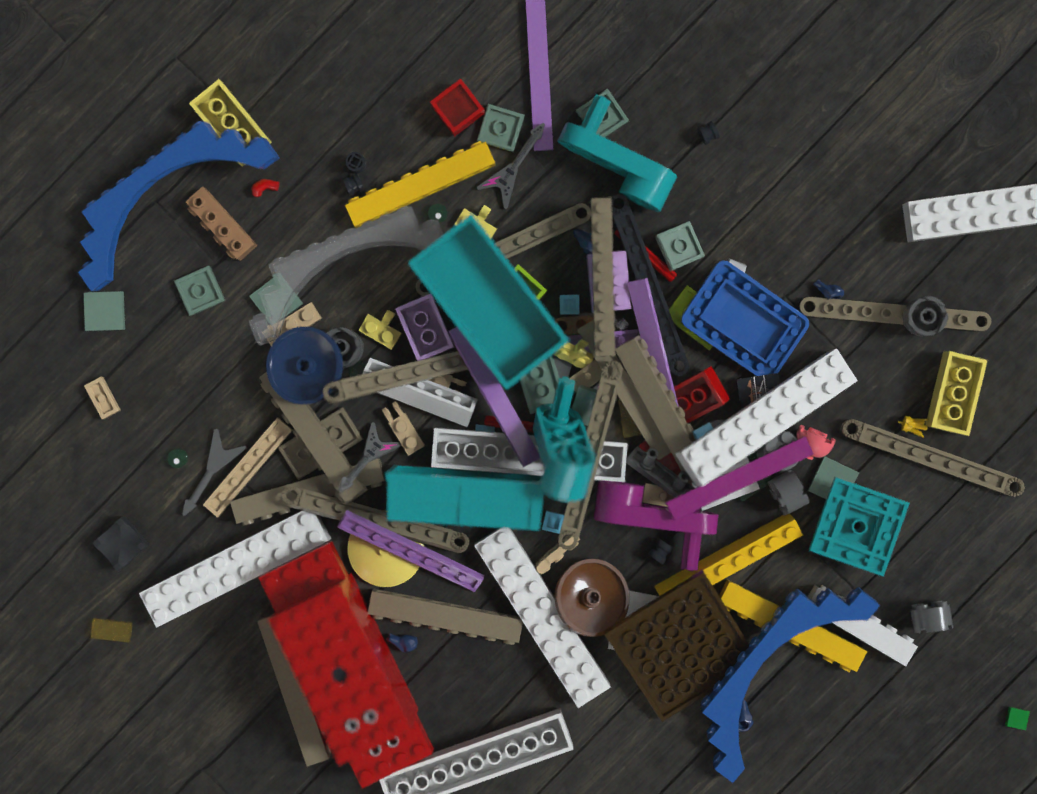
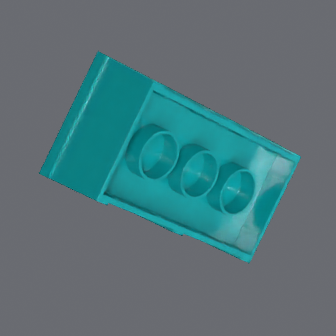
[409,214,569,390]
[386,465,544,530]

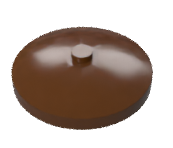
[555,559,630,637]

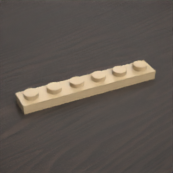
[203,417,293,517]

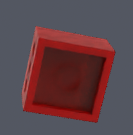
[430,79,485,137]

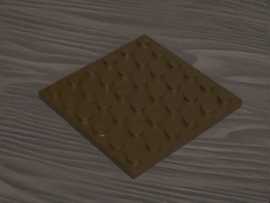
[603,570,749,722]

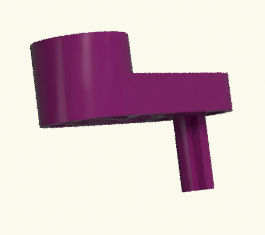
[594,480,719,571]

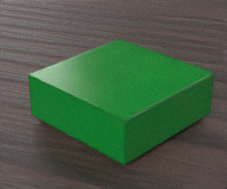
[1005,706,1030,730]

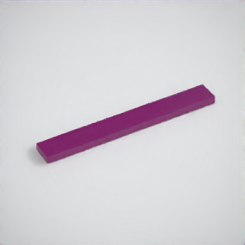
[665,436,814,521]

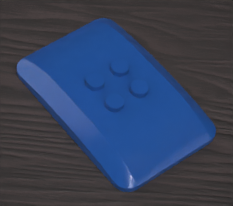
[681,261,809,376]

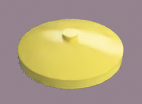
[348,510,424,587]

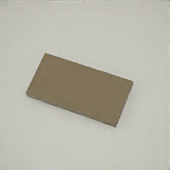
[278,407,363,480]

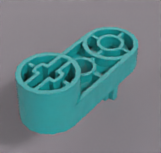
[557,94,677,212]
[533,376,595,501]

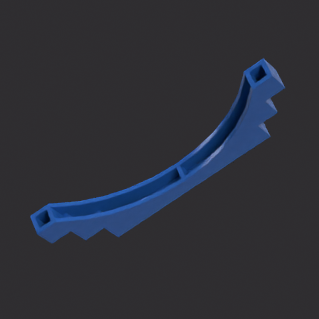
[78,121,279,291]
[701,587,880,783]

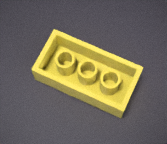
[189,79,272,167]
[926,351,988,436]

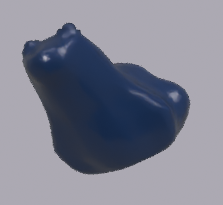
[573,229,592,254]
[813,279,844,300]
[386,633,418,653]
[739,699,753,732]

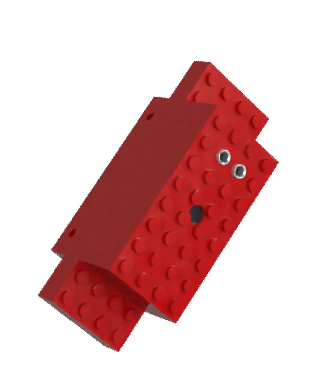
[259,541,434,788]

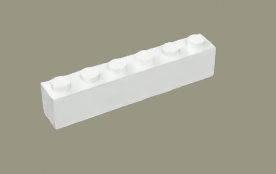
[363,358,478,427]
[808,585,918,666]

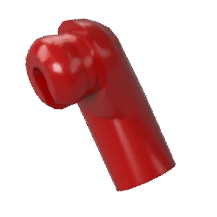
[251,179,280,197]

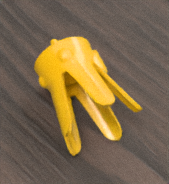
[898,416,928,438]

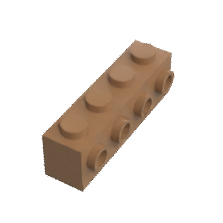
[186,186,258,261]

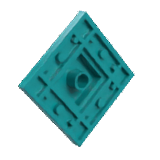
[809,477,909,577]

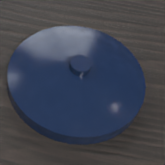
[266,326,343,405]

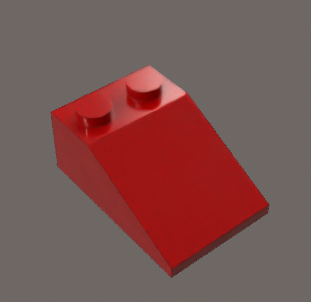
[674,366,730,423]

